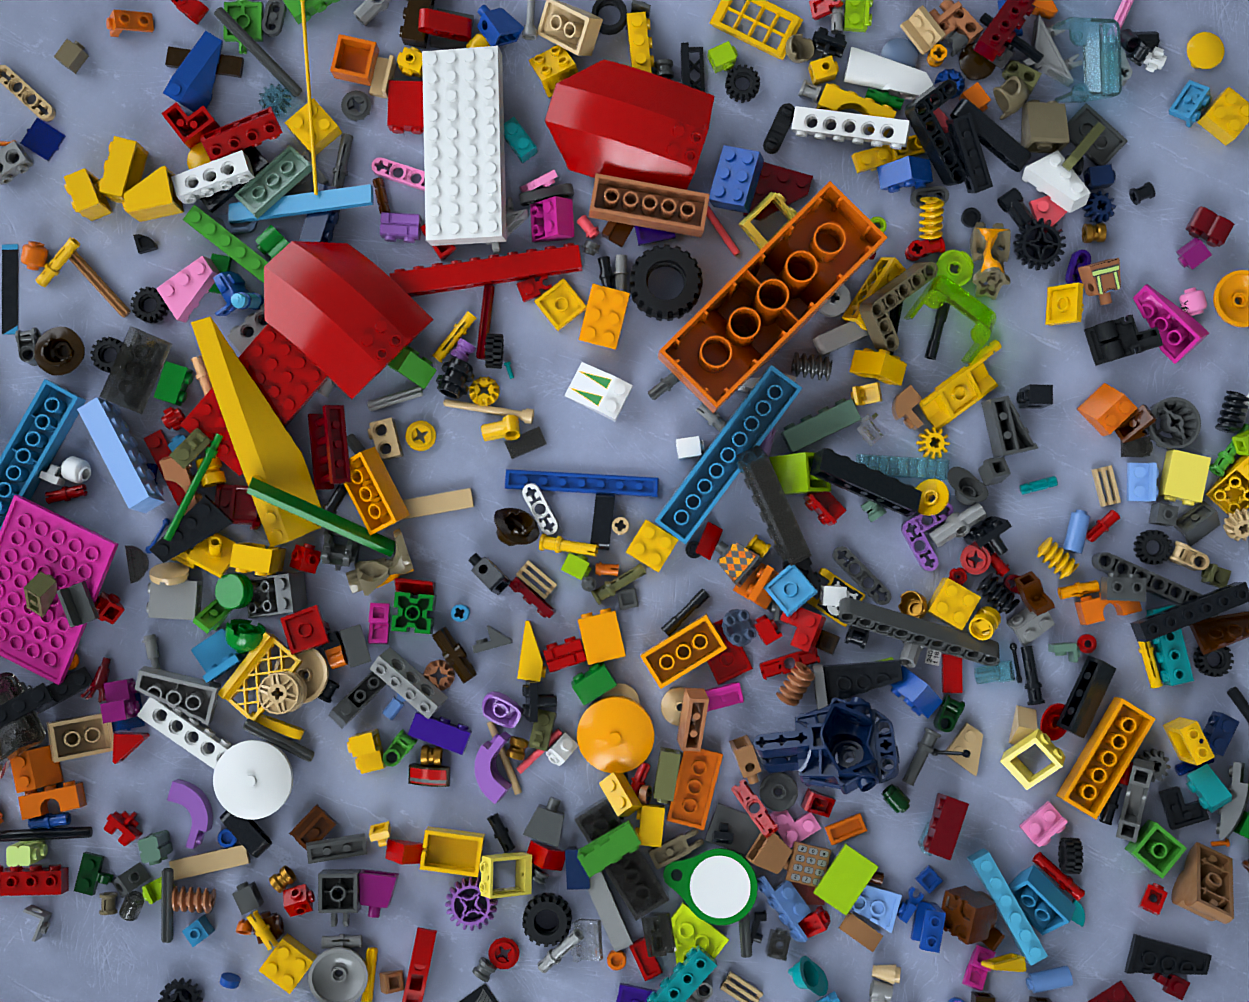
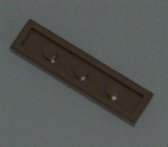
[165,46,244,78]

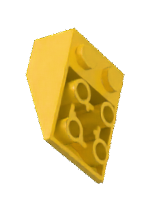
[1205,455,1249,515]

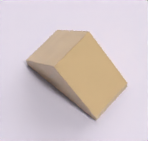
[1009,705,1038,744]

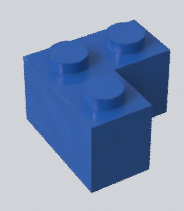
[877,156,933,193]
[889,665,943,719]

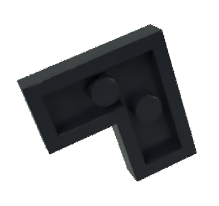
[1159,786,1210,830]

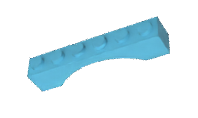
[967,848,1048,966]

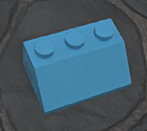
[1008,865,1076,935]

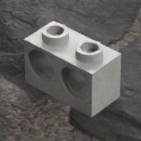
[0,141,33,185]

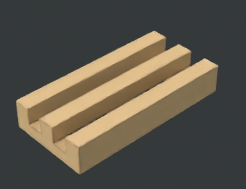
[1091,465,1121,507]
[516,560,557,599]
[720,971,763,1002]

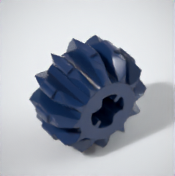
[1082,191,1117,224]

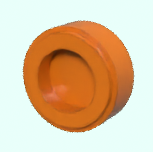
[607,950,626,970]

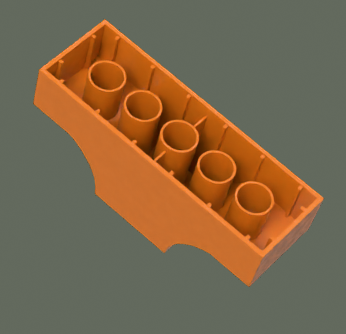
[658,181,888,414]

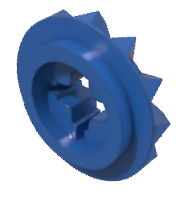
[935,68,965,99]

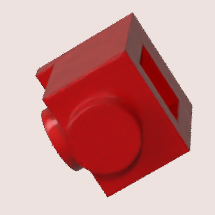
[753,614,783,645]
[1138,883,1168,915]

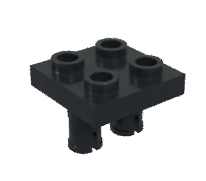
[963,516,1012,556]
[522,680,557,722]

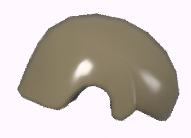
[786,34,815,63]

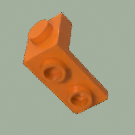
[106,9,154,37]

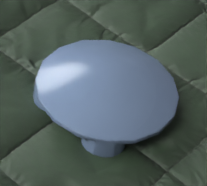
[881,38,918,68]
[722,609,757,647]

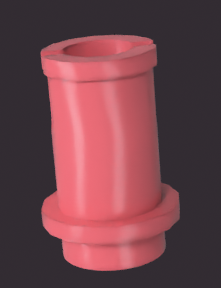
[576,215,600,240]

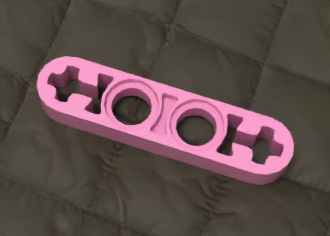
[371,157,425,191]

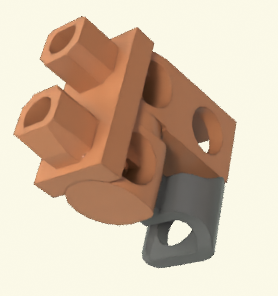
[929,0,984,57]

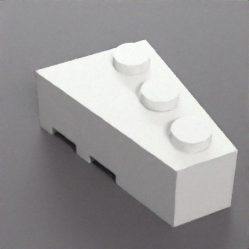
[1022,150,1091,213]

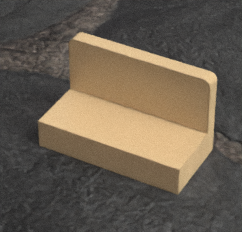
[369,55,397,99]

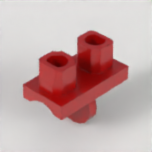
[104,811,143,846]

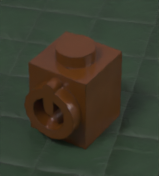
[252,911,284,944]

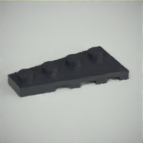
[200,146,269,213]
[149,495,234,563]
[823,660,903,704]
[1124,934,1212,975]

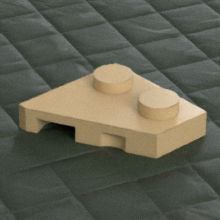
[946,722,983,776]

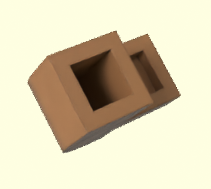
[892,385,924,430]

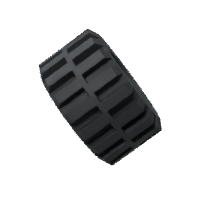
[522,893,572,947]

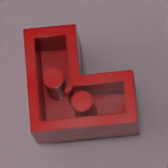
[161,102,220,150]
[780,607,826,654]

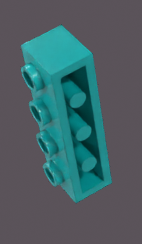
[1146,605,1194,686]
[646,945,717,1002]

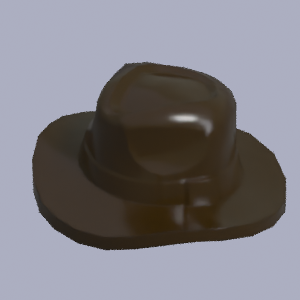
[34,326,85,375]
[494,508,540,546]

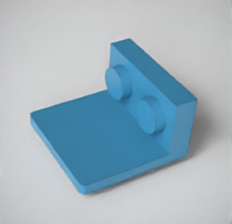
[191,629,244,683]

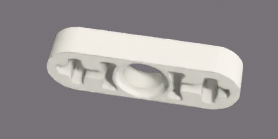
[522,483,558,535]

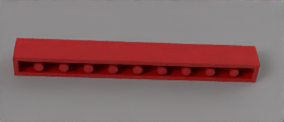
[389,243,582,297]

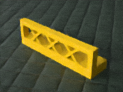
[842,257,906,330]

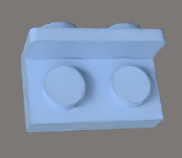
[1127,462,1159,502]

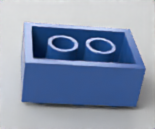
[709,145,764,214]

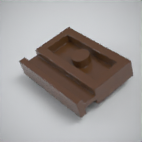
[289,804,338,851]

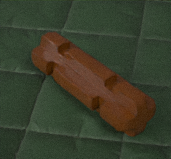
[373,178,390,214]

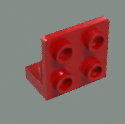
[803,492,847,526]

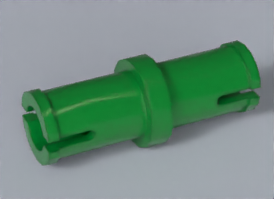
[865,87,904,110]

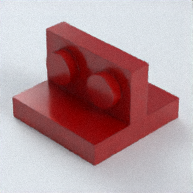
[280,605,330,655]

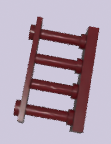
[308,405,351,490]

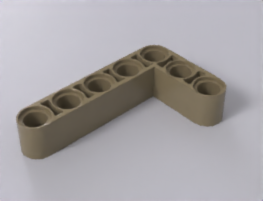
[859,262,938,351]

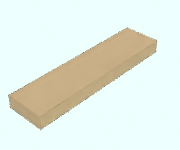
[402,488,474,520]
[169,844,250,880]

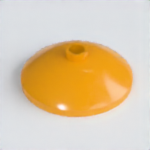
[1213,270,1249,327]

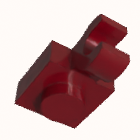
[1152,973,1190,1000]

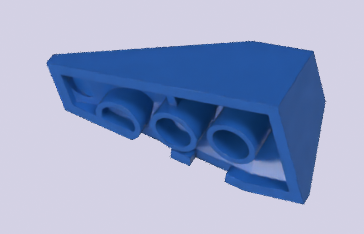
[163,31,223,112]

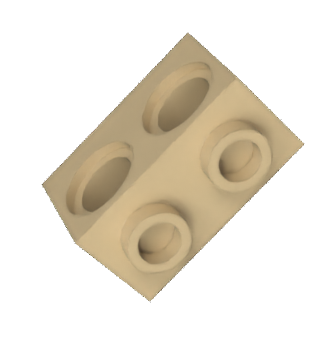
[368,417,403,461]

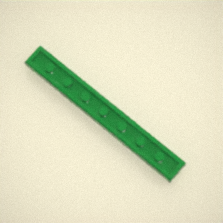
[246,477,395,557]

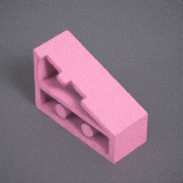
[156,256,220,323]

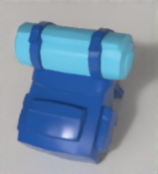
[213,271,264,316]

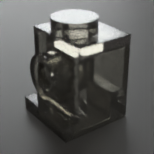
[765,928,791,961]

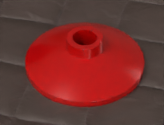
[1040,703,1066,741]

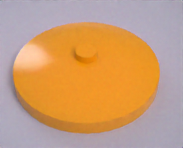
[577,696,654,773]

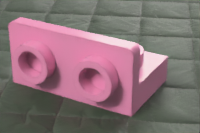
[1019,801,1068,847]

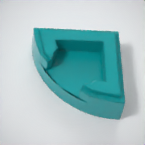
[1071,899,1085,927]

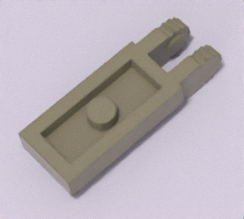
[648,828,704,870]

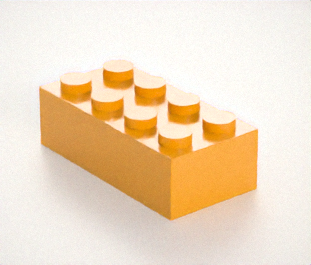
[343,446,410,536]
[640,613,727,689]

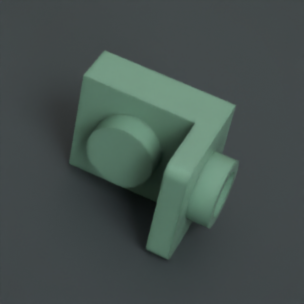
[1048,642,1080,663]

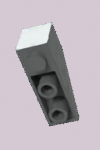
[329,671,386,729]

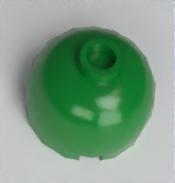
[225,619,266,654]

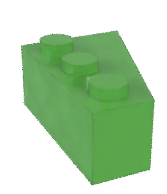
[577,820,641,878]

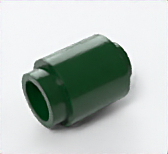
[881,784,910,813]

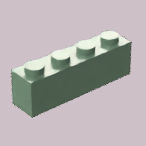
[781,398,861,454]

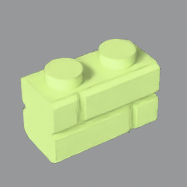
[6,840,48,867]

